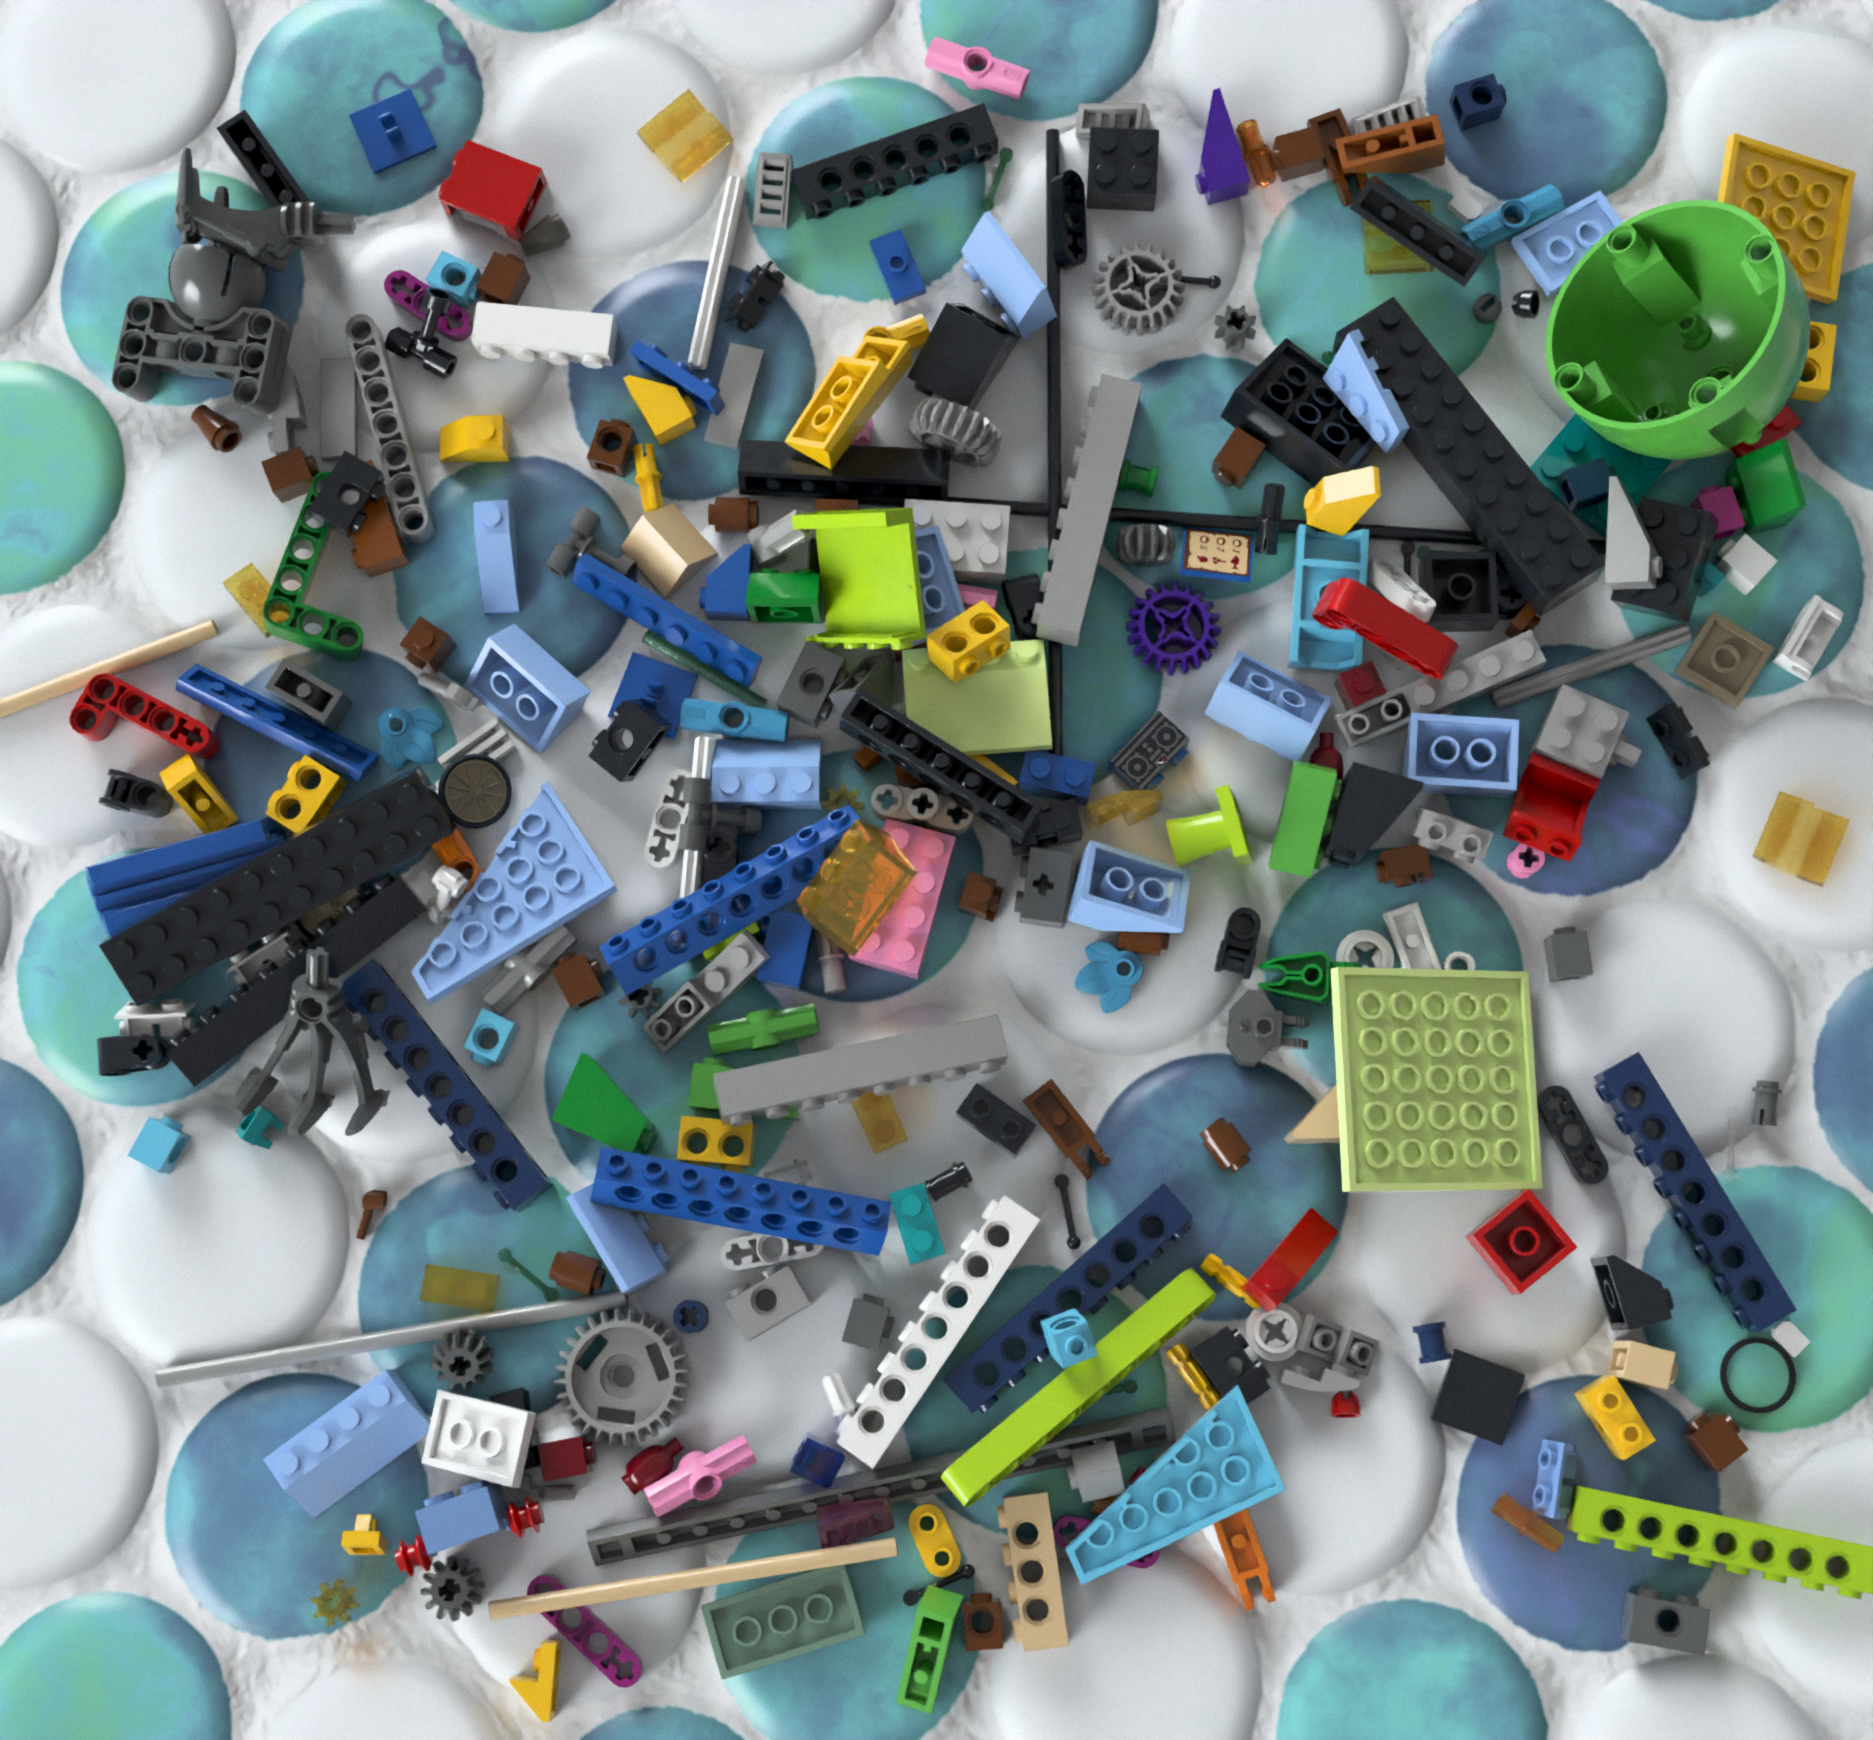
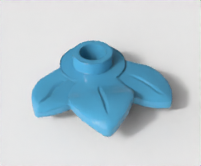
[378,708,445,771]
[1074,941,1144,1013]

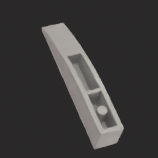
[1334,630,1546,750]

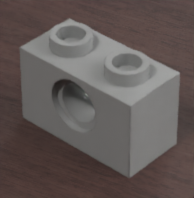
[725,1263,813,1342]

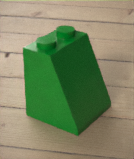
[552,1053,658,1155]

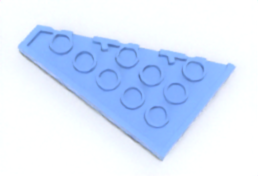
[411,781,618,1005]

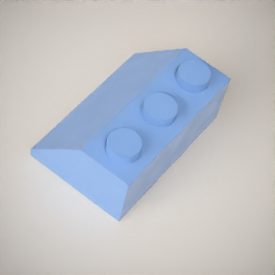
[961,211,1057,340]
[912,526,965,646]
[464,624,591,754]
[1204,651,1333,761]
[1402,712,1519,798]
[712,739,822,810]
[566,1184,670,1294]

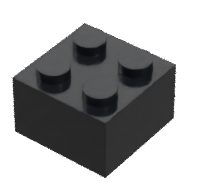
[1086,127,1159,211]
[1418,551,1499,632]

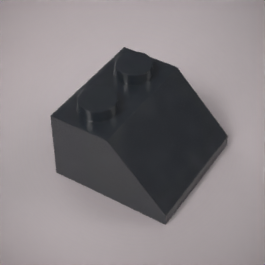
[1590,1255,1674,1331]

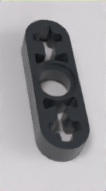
[1050,170,1087,270]
[1537,1086,1609,1185]

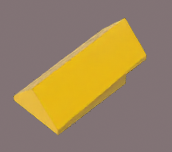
[784,336,912,469]

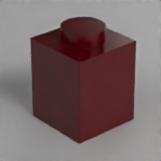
[1334,661,1387,711]
[537,1435,597,1482]

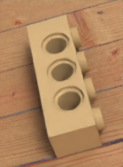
[997,1490,1069,1652]

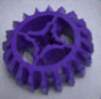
[1125,581,1221,677]

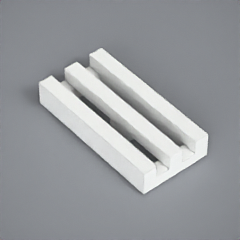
[437,717,517,769]

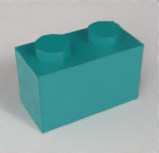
[888,1183,946,1265]

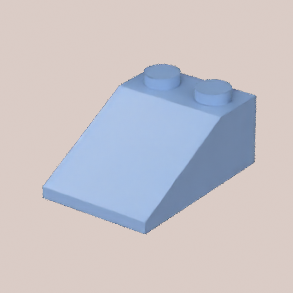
[1067,840,1191,933]

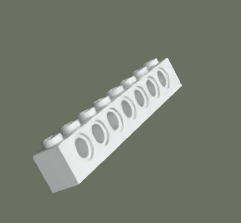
[835,1195,1040,1469]

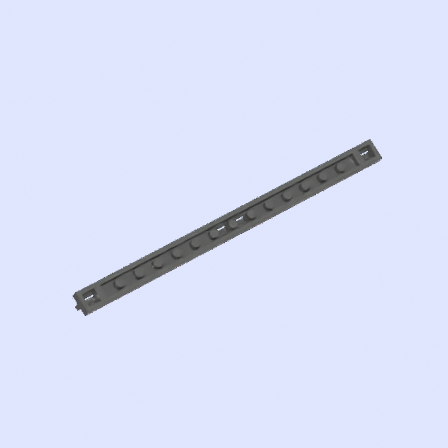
[587,1407,1175,1566]

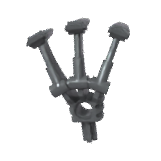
[174,147,356,273]
[231,947,390,1137]

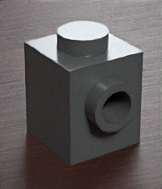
[842,1293,895,1351]

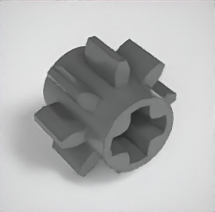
[1214,305,1256,349]
[618,981,663,1019]

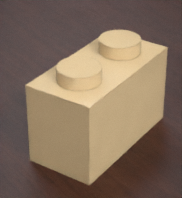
[1607,1341,1678,1390]

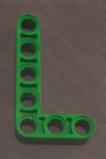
[263,471,364,660]

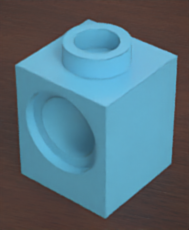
[426,250,482,310]
[463,1008,521,1067]
[127,1115,191,1174]
[1040,1308,1098,1369]

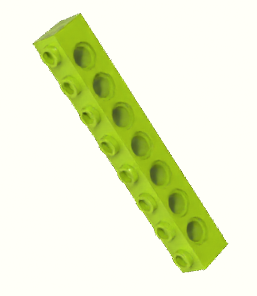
[1567,1485,1873,1599]

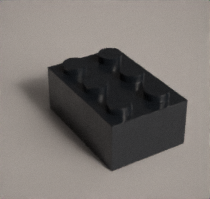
[1610,497,1719,623]

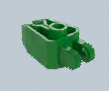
[1258,951,1362,1006]

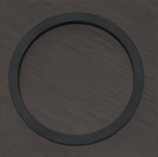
[1720,1338,1796,1413]

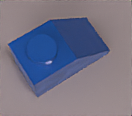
[699,544,754,621]

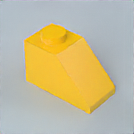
[623,375,697,447]
[440,415,510,463]
[1304,466,1381,537]
[159,753,239,834]

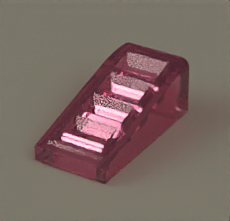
[816,1497,895,1549]

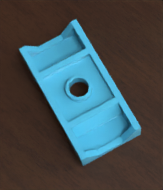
[1287,524,1369,672]

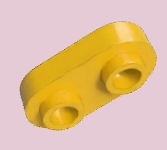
[909,1503,961,1577]

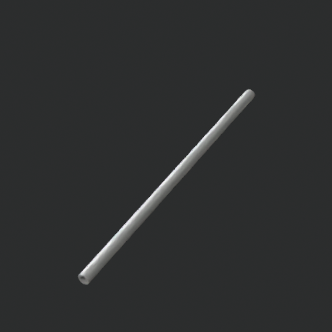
[155,1290,628,1387]

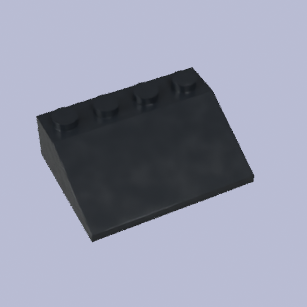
[1220,338,1377,487]

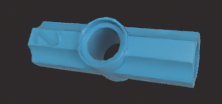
[1458,184,1565,251]
[680,698,790,744]

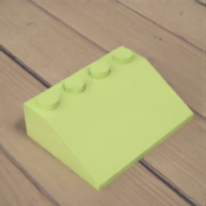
[902,639,1052,756]

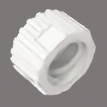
[1442,951,1476,970]

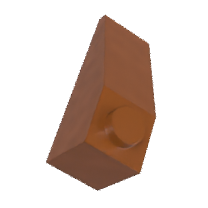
[1335,114,1445,173]
[351,460,410,578]

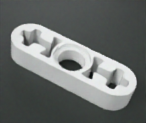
[1367,558,1436,623]
[644,769,692,871]
[720,1233,825,1271]

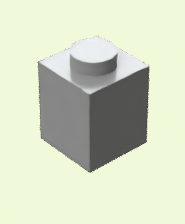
[1066,1440,1125,1503]

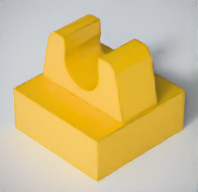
[341,1514,387,1555]

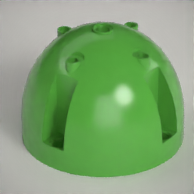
[1545,200,1810,460]

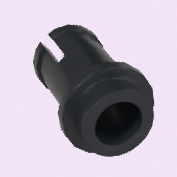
[925,1161,973,1202]

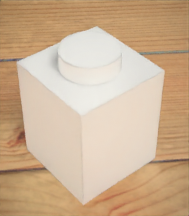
[1715,533,1778,596]

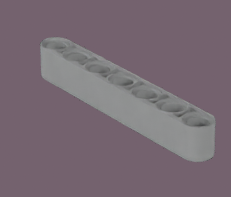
[345,314,435,544]

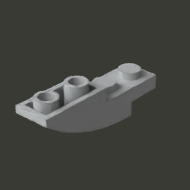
[260,360,308,455]
[642,930,770,1053]

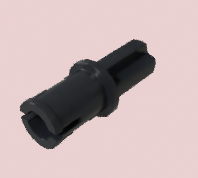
[1255,483,1285,555]

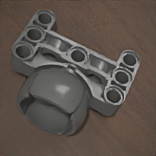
[112,244,292,416]

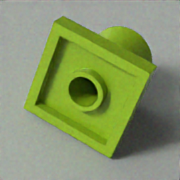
[1166,784,1254,867]

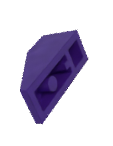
[1195,88,1250,206]

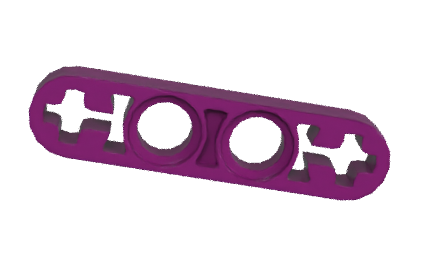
[527,1574,644,1688]

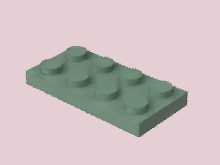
[701,1564,866,1680]

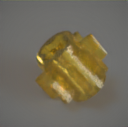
[820,782,865,817]
[310,1578,360,1627]

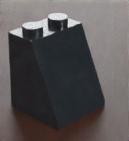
[907,302,1020,411]
[1323,762,1424,869]

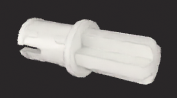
[822,1372,865,1429]

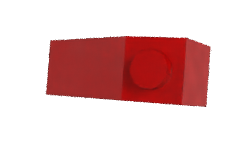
[1240,1207,1338,1313]

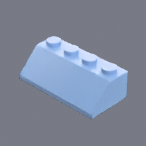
[263,1369,431,1518]

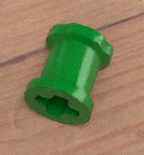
[1118,459,1159,498]

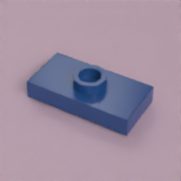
[869,229,926,305]

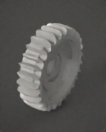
[554,1308,691,1446]

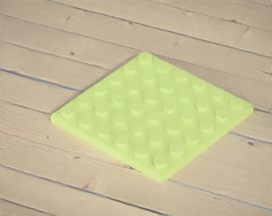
[1331,967,1543,1192]

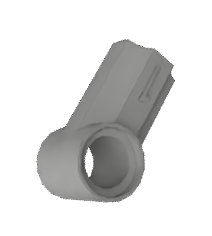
[747,509,815,569]

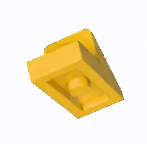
[509,1639,562,1722]

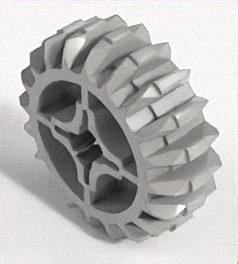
[1092,242,1185,337]
[908,397,1002,468]

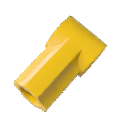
[863,314,930,351]

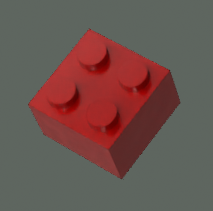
[1465,1189,1577,1295]

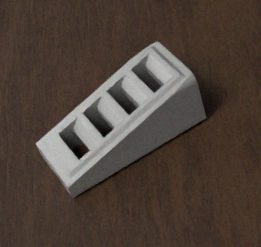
[1351,95,1427,135]
[1075,103,1150,140]
[753,152,794,229]

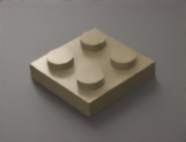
[1674,611,1774,709]

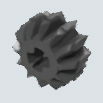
[1116,523,1176,567]
[431,1326,494,1392]
[420,1555,486,1622]

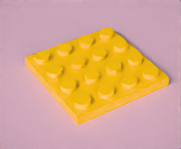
[1717,133,1855,304]

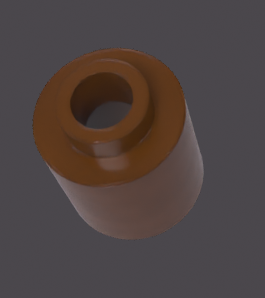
[708,497,759,533]
[1117,931,1170,956]
[1199,1117,1252,1173]
[549,1250,606,1296]

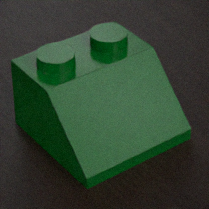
[1725,438,1806,535]
[746,568,822,624]

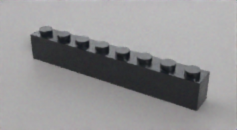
[166,871,427,1087]

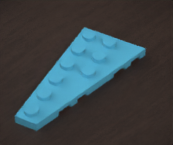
[1065,1385,1286,1585]

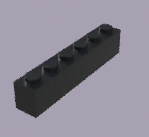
[738,440,950,503]

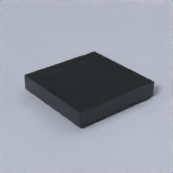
[1430,1349,1525,1446]

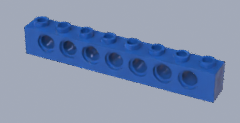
[599,804,877,996]
[590,1147,891,1256]

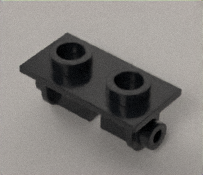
[724,260,785,333]
[1646,702,1711,779]

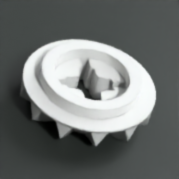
[1336,930,1394,968]
[1245,1302,1303,1361]

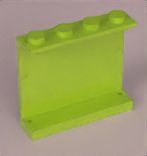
[791,508,927,650]

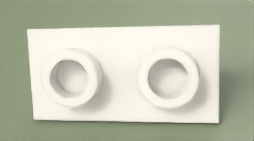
[114,998,196,1037]

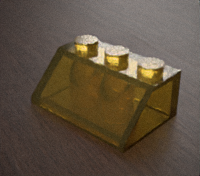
[795,819,917,956]

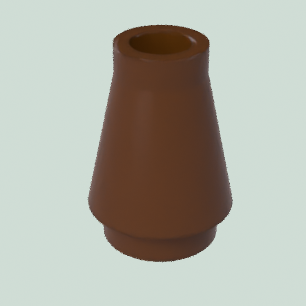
[191,405,242,453]

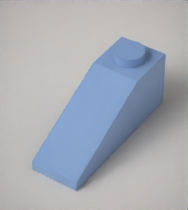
[473,500,520,615]

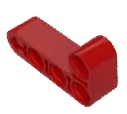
[1312,578,1459,679]
[69,673,219,759]

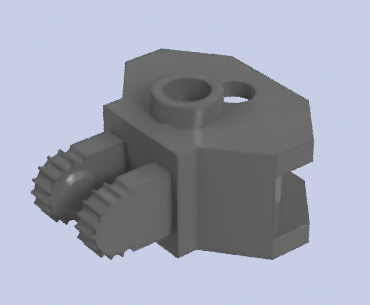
[1226,990,1310,1067]

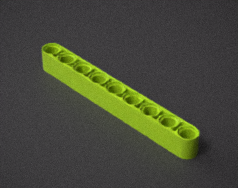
[941,1267,1217,1508]

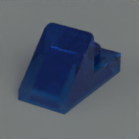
[790,1432,845,1488]

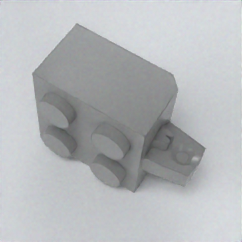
[1527,684,1642,779]

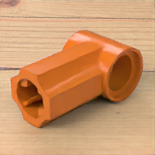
[432,826,485,894]

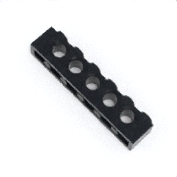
[791,103,998,220]
[839,688,1044,844]

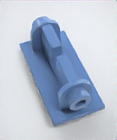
[1532,1439,1579,1520]

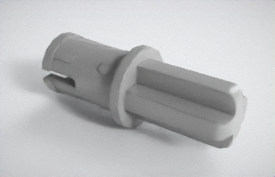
[814,922,848,995]

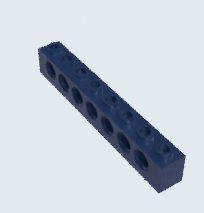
[342,959,554,1212]
[1594,1052,1797,1332]
[943,1183,1193,1414]

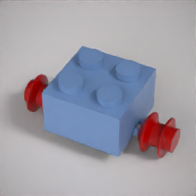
[395,1480,545,1577]

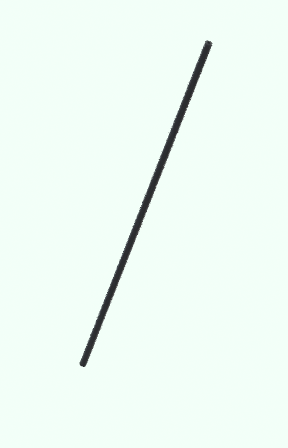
[858,497,1607,554]

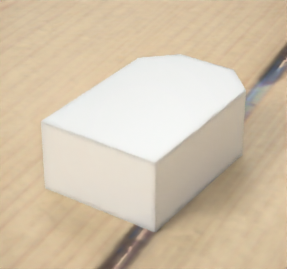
[1447,189,1482,224]
[1771,1321,1810,1357]

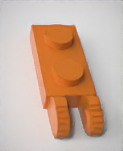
[1212,1508,1276,1611]

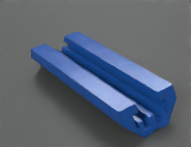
[85,817,288,935]

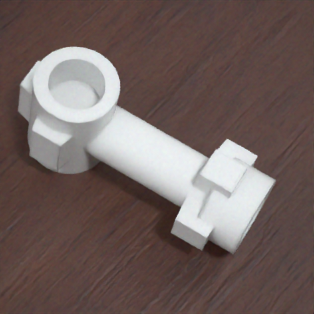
[427,865,468,924]

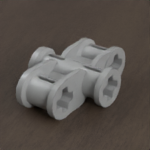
[871,784,974,835]

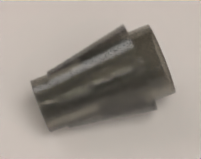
[518,213,571,257]

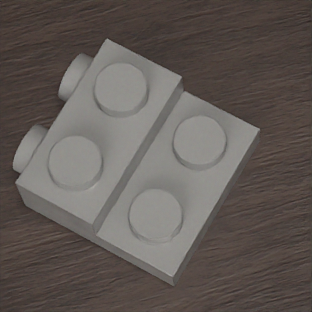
[1412,805,1494,864]

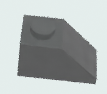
[829,653,894,716]

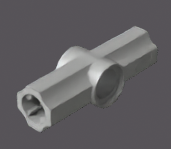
[478,925,578,1016]

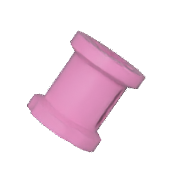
[1506,843,1545,879]

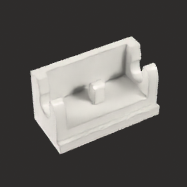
[1772,594,1844,681]

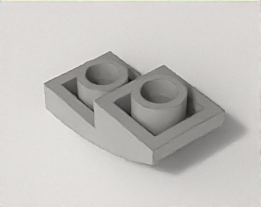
[1295,1314,1380,1376]
[1277,1363,1361,1392]

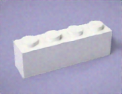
[471,302,618,369]

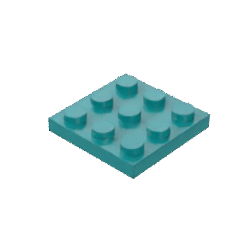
[1530,413,1673,540]

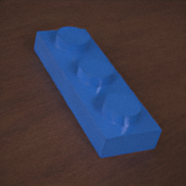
[629,340,725,416]

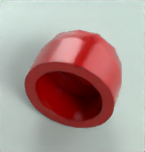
[1331,1391,1361,1418]

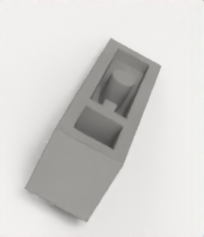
[1605,476,1663,590]

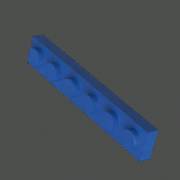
[572,553,763,688]
[175,663,379,782]

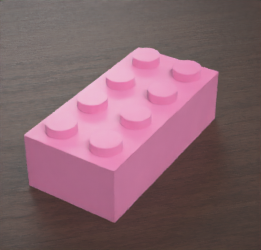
[848,818,956,980]

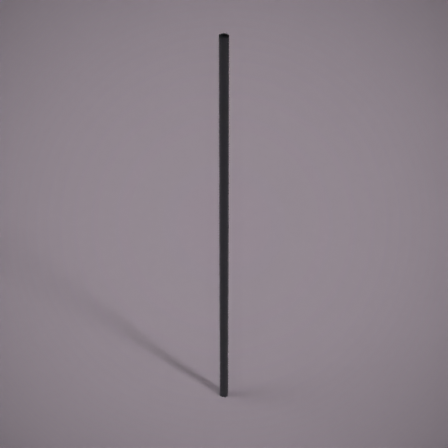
[1046,129,1063,756]

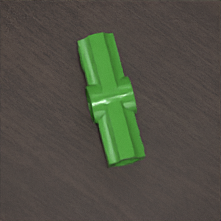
[708,1003,820,1056]

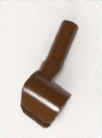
[356,1190,387,1240]

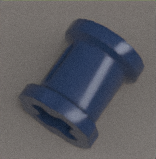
[673,1300,709,1333]
[1412,1321,1452,1364]

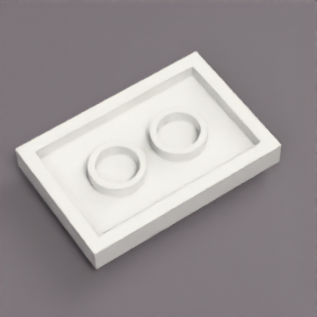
[421,1390,536,1488]

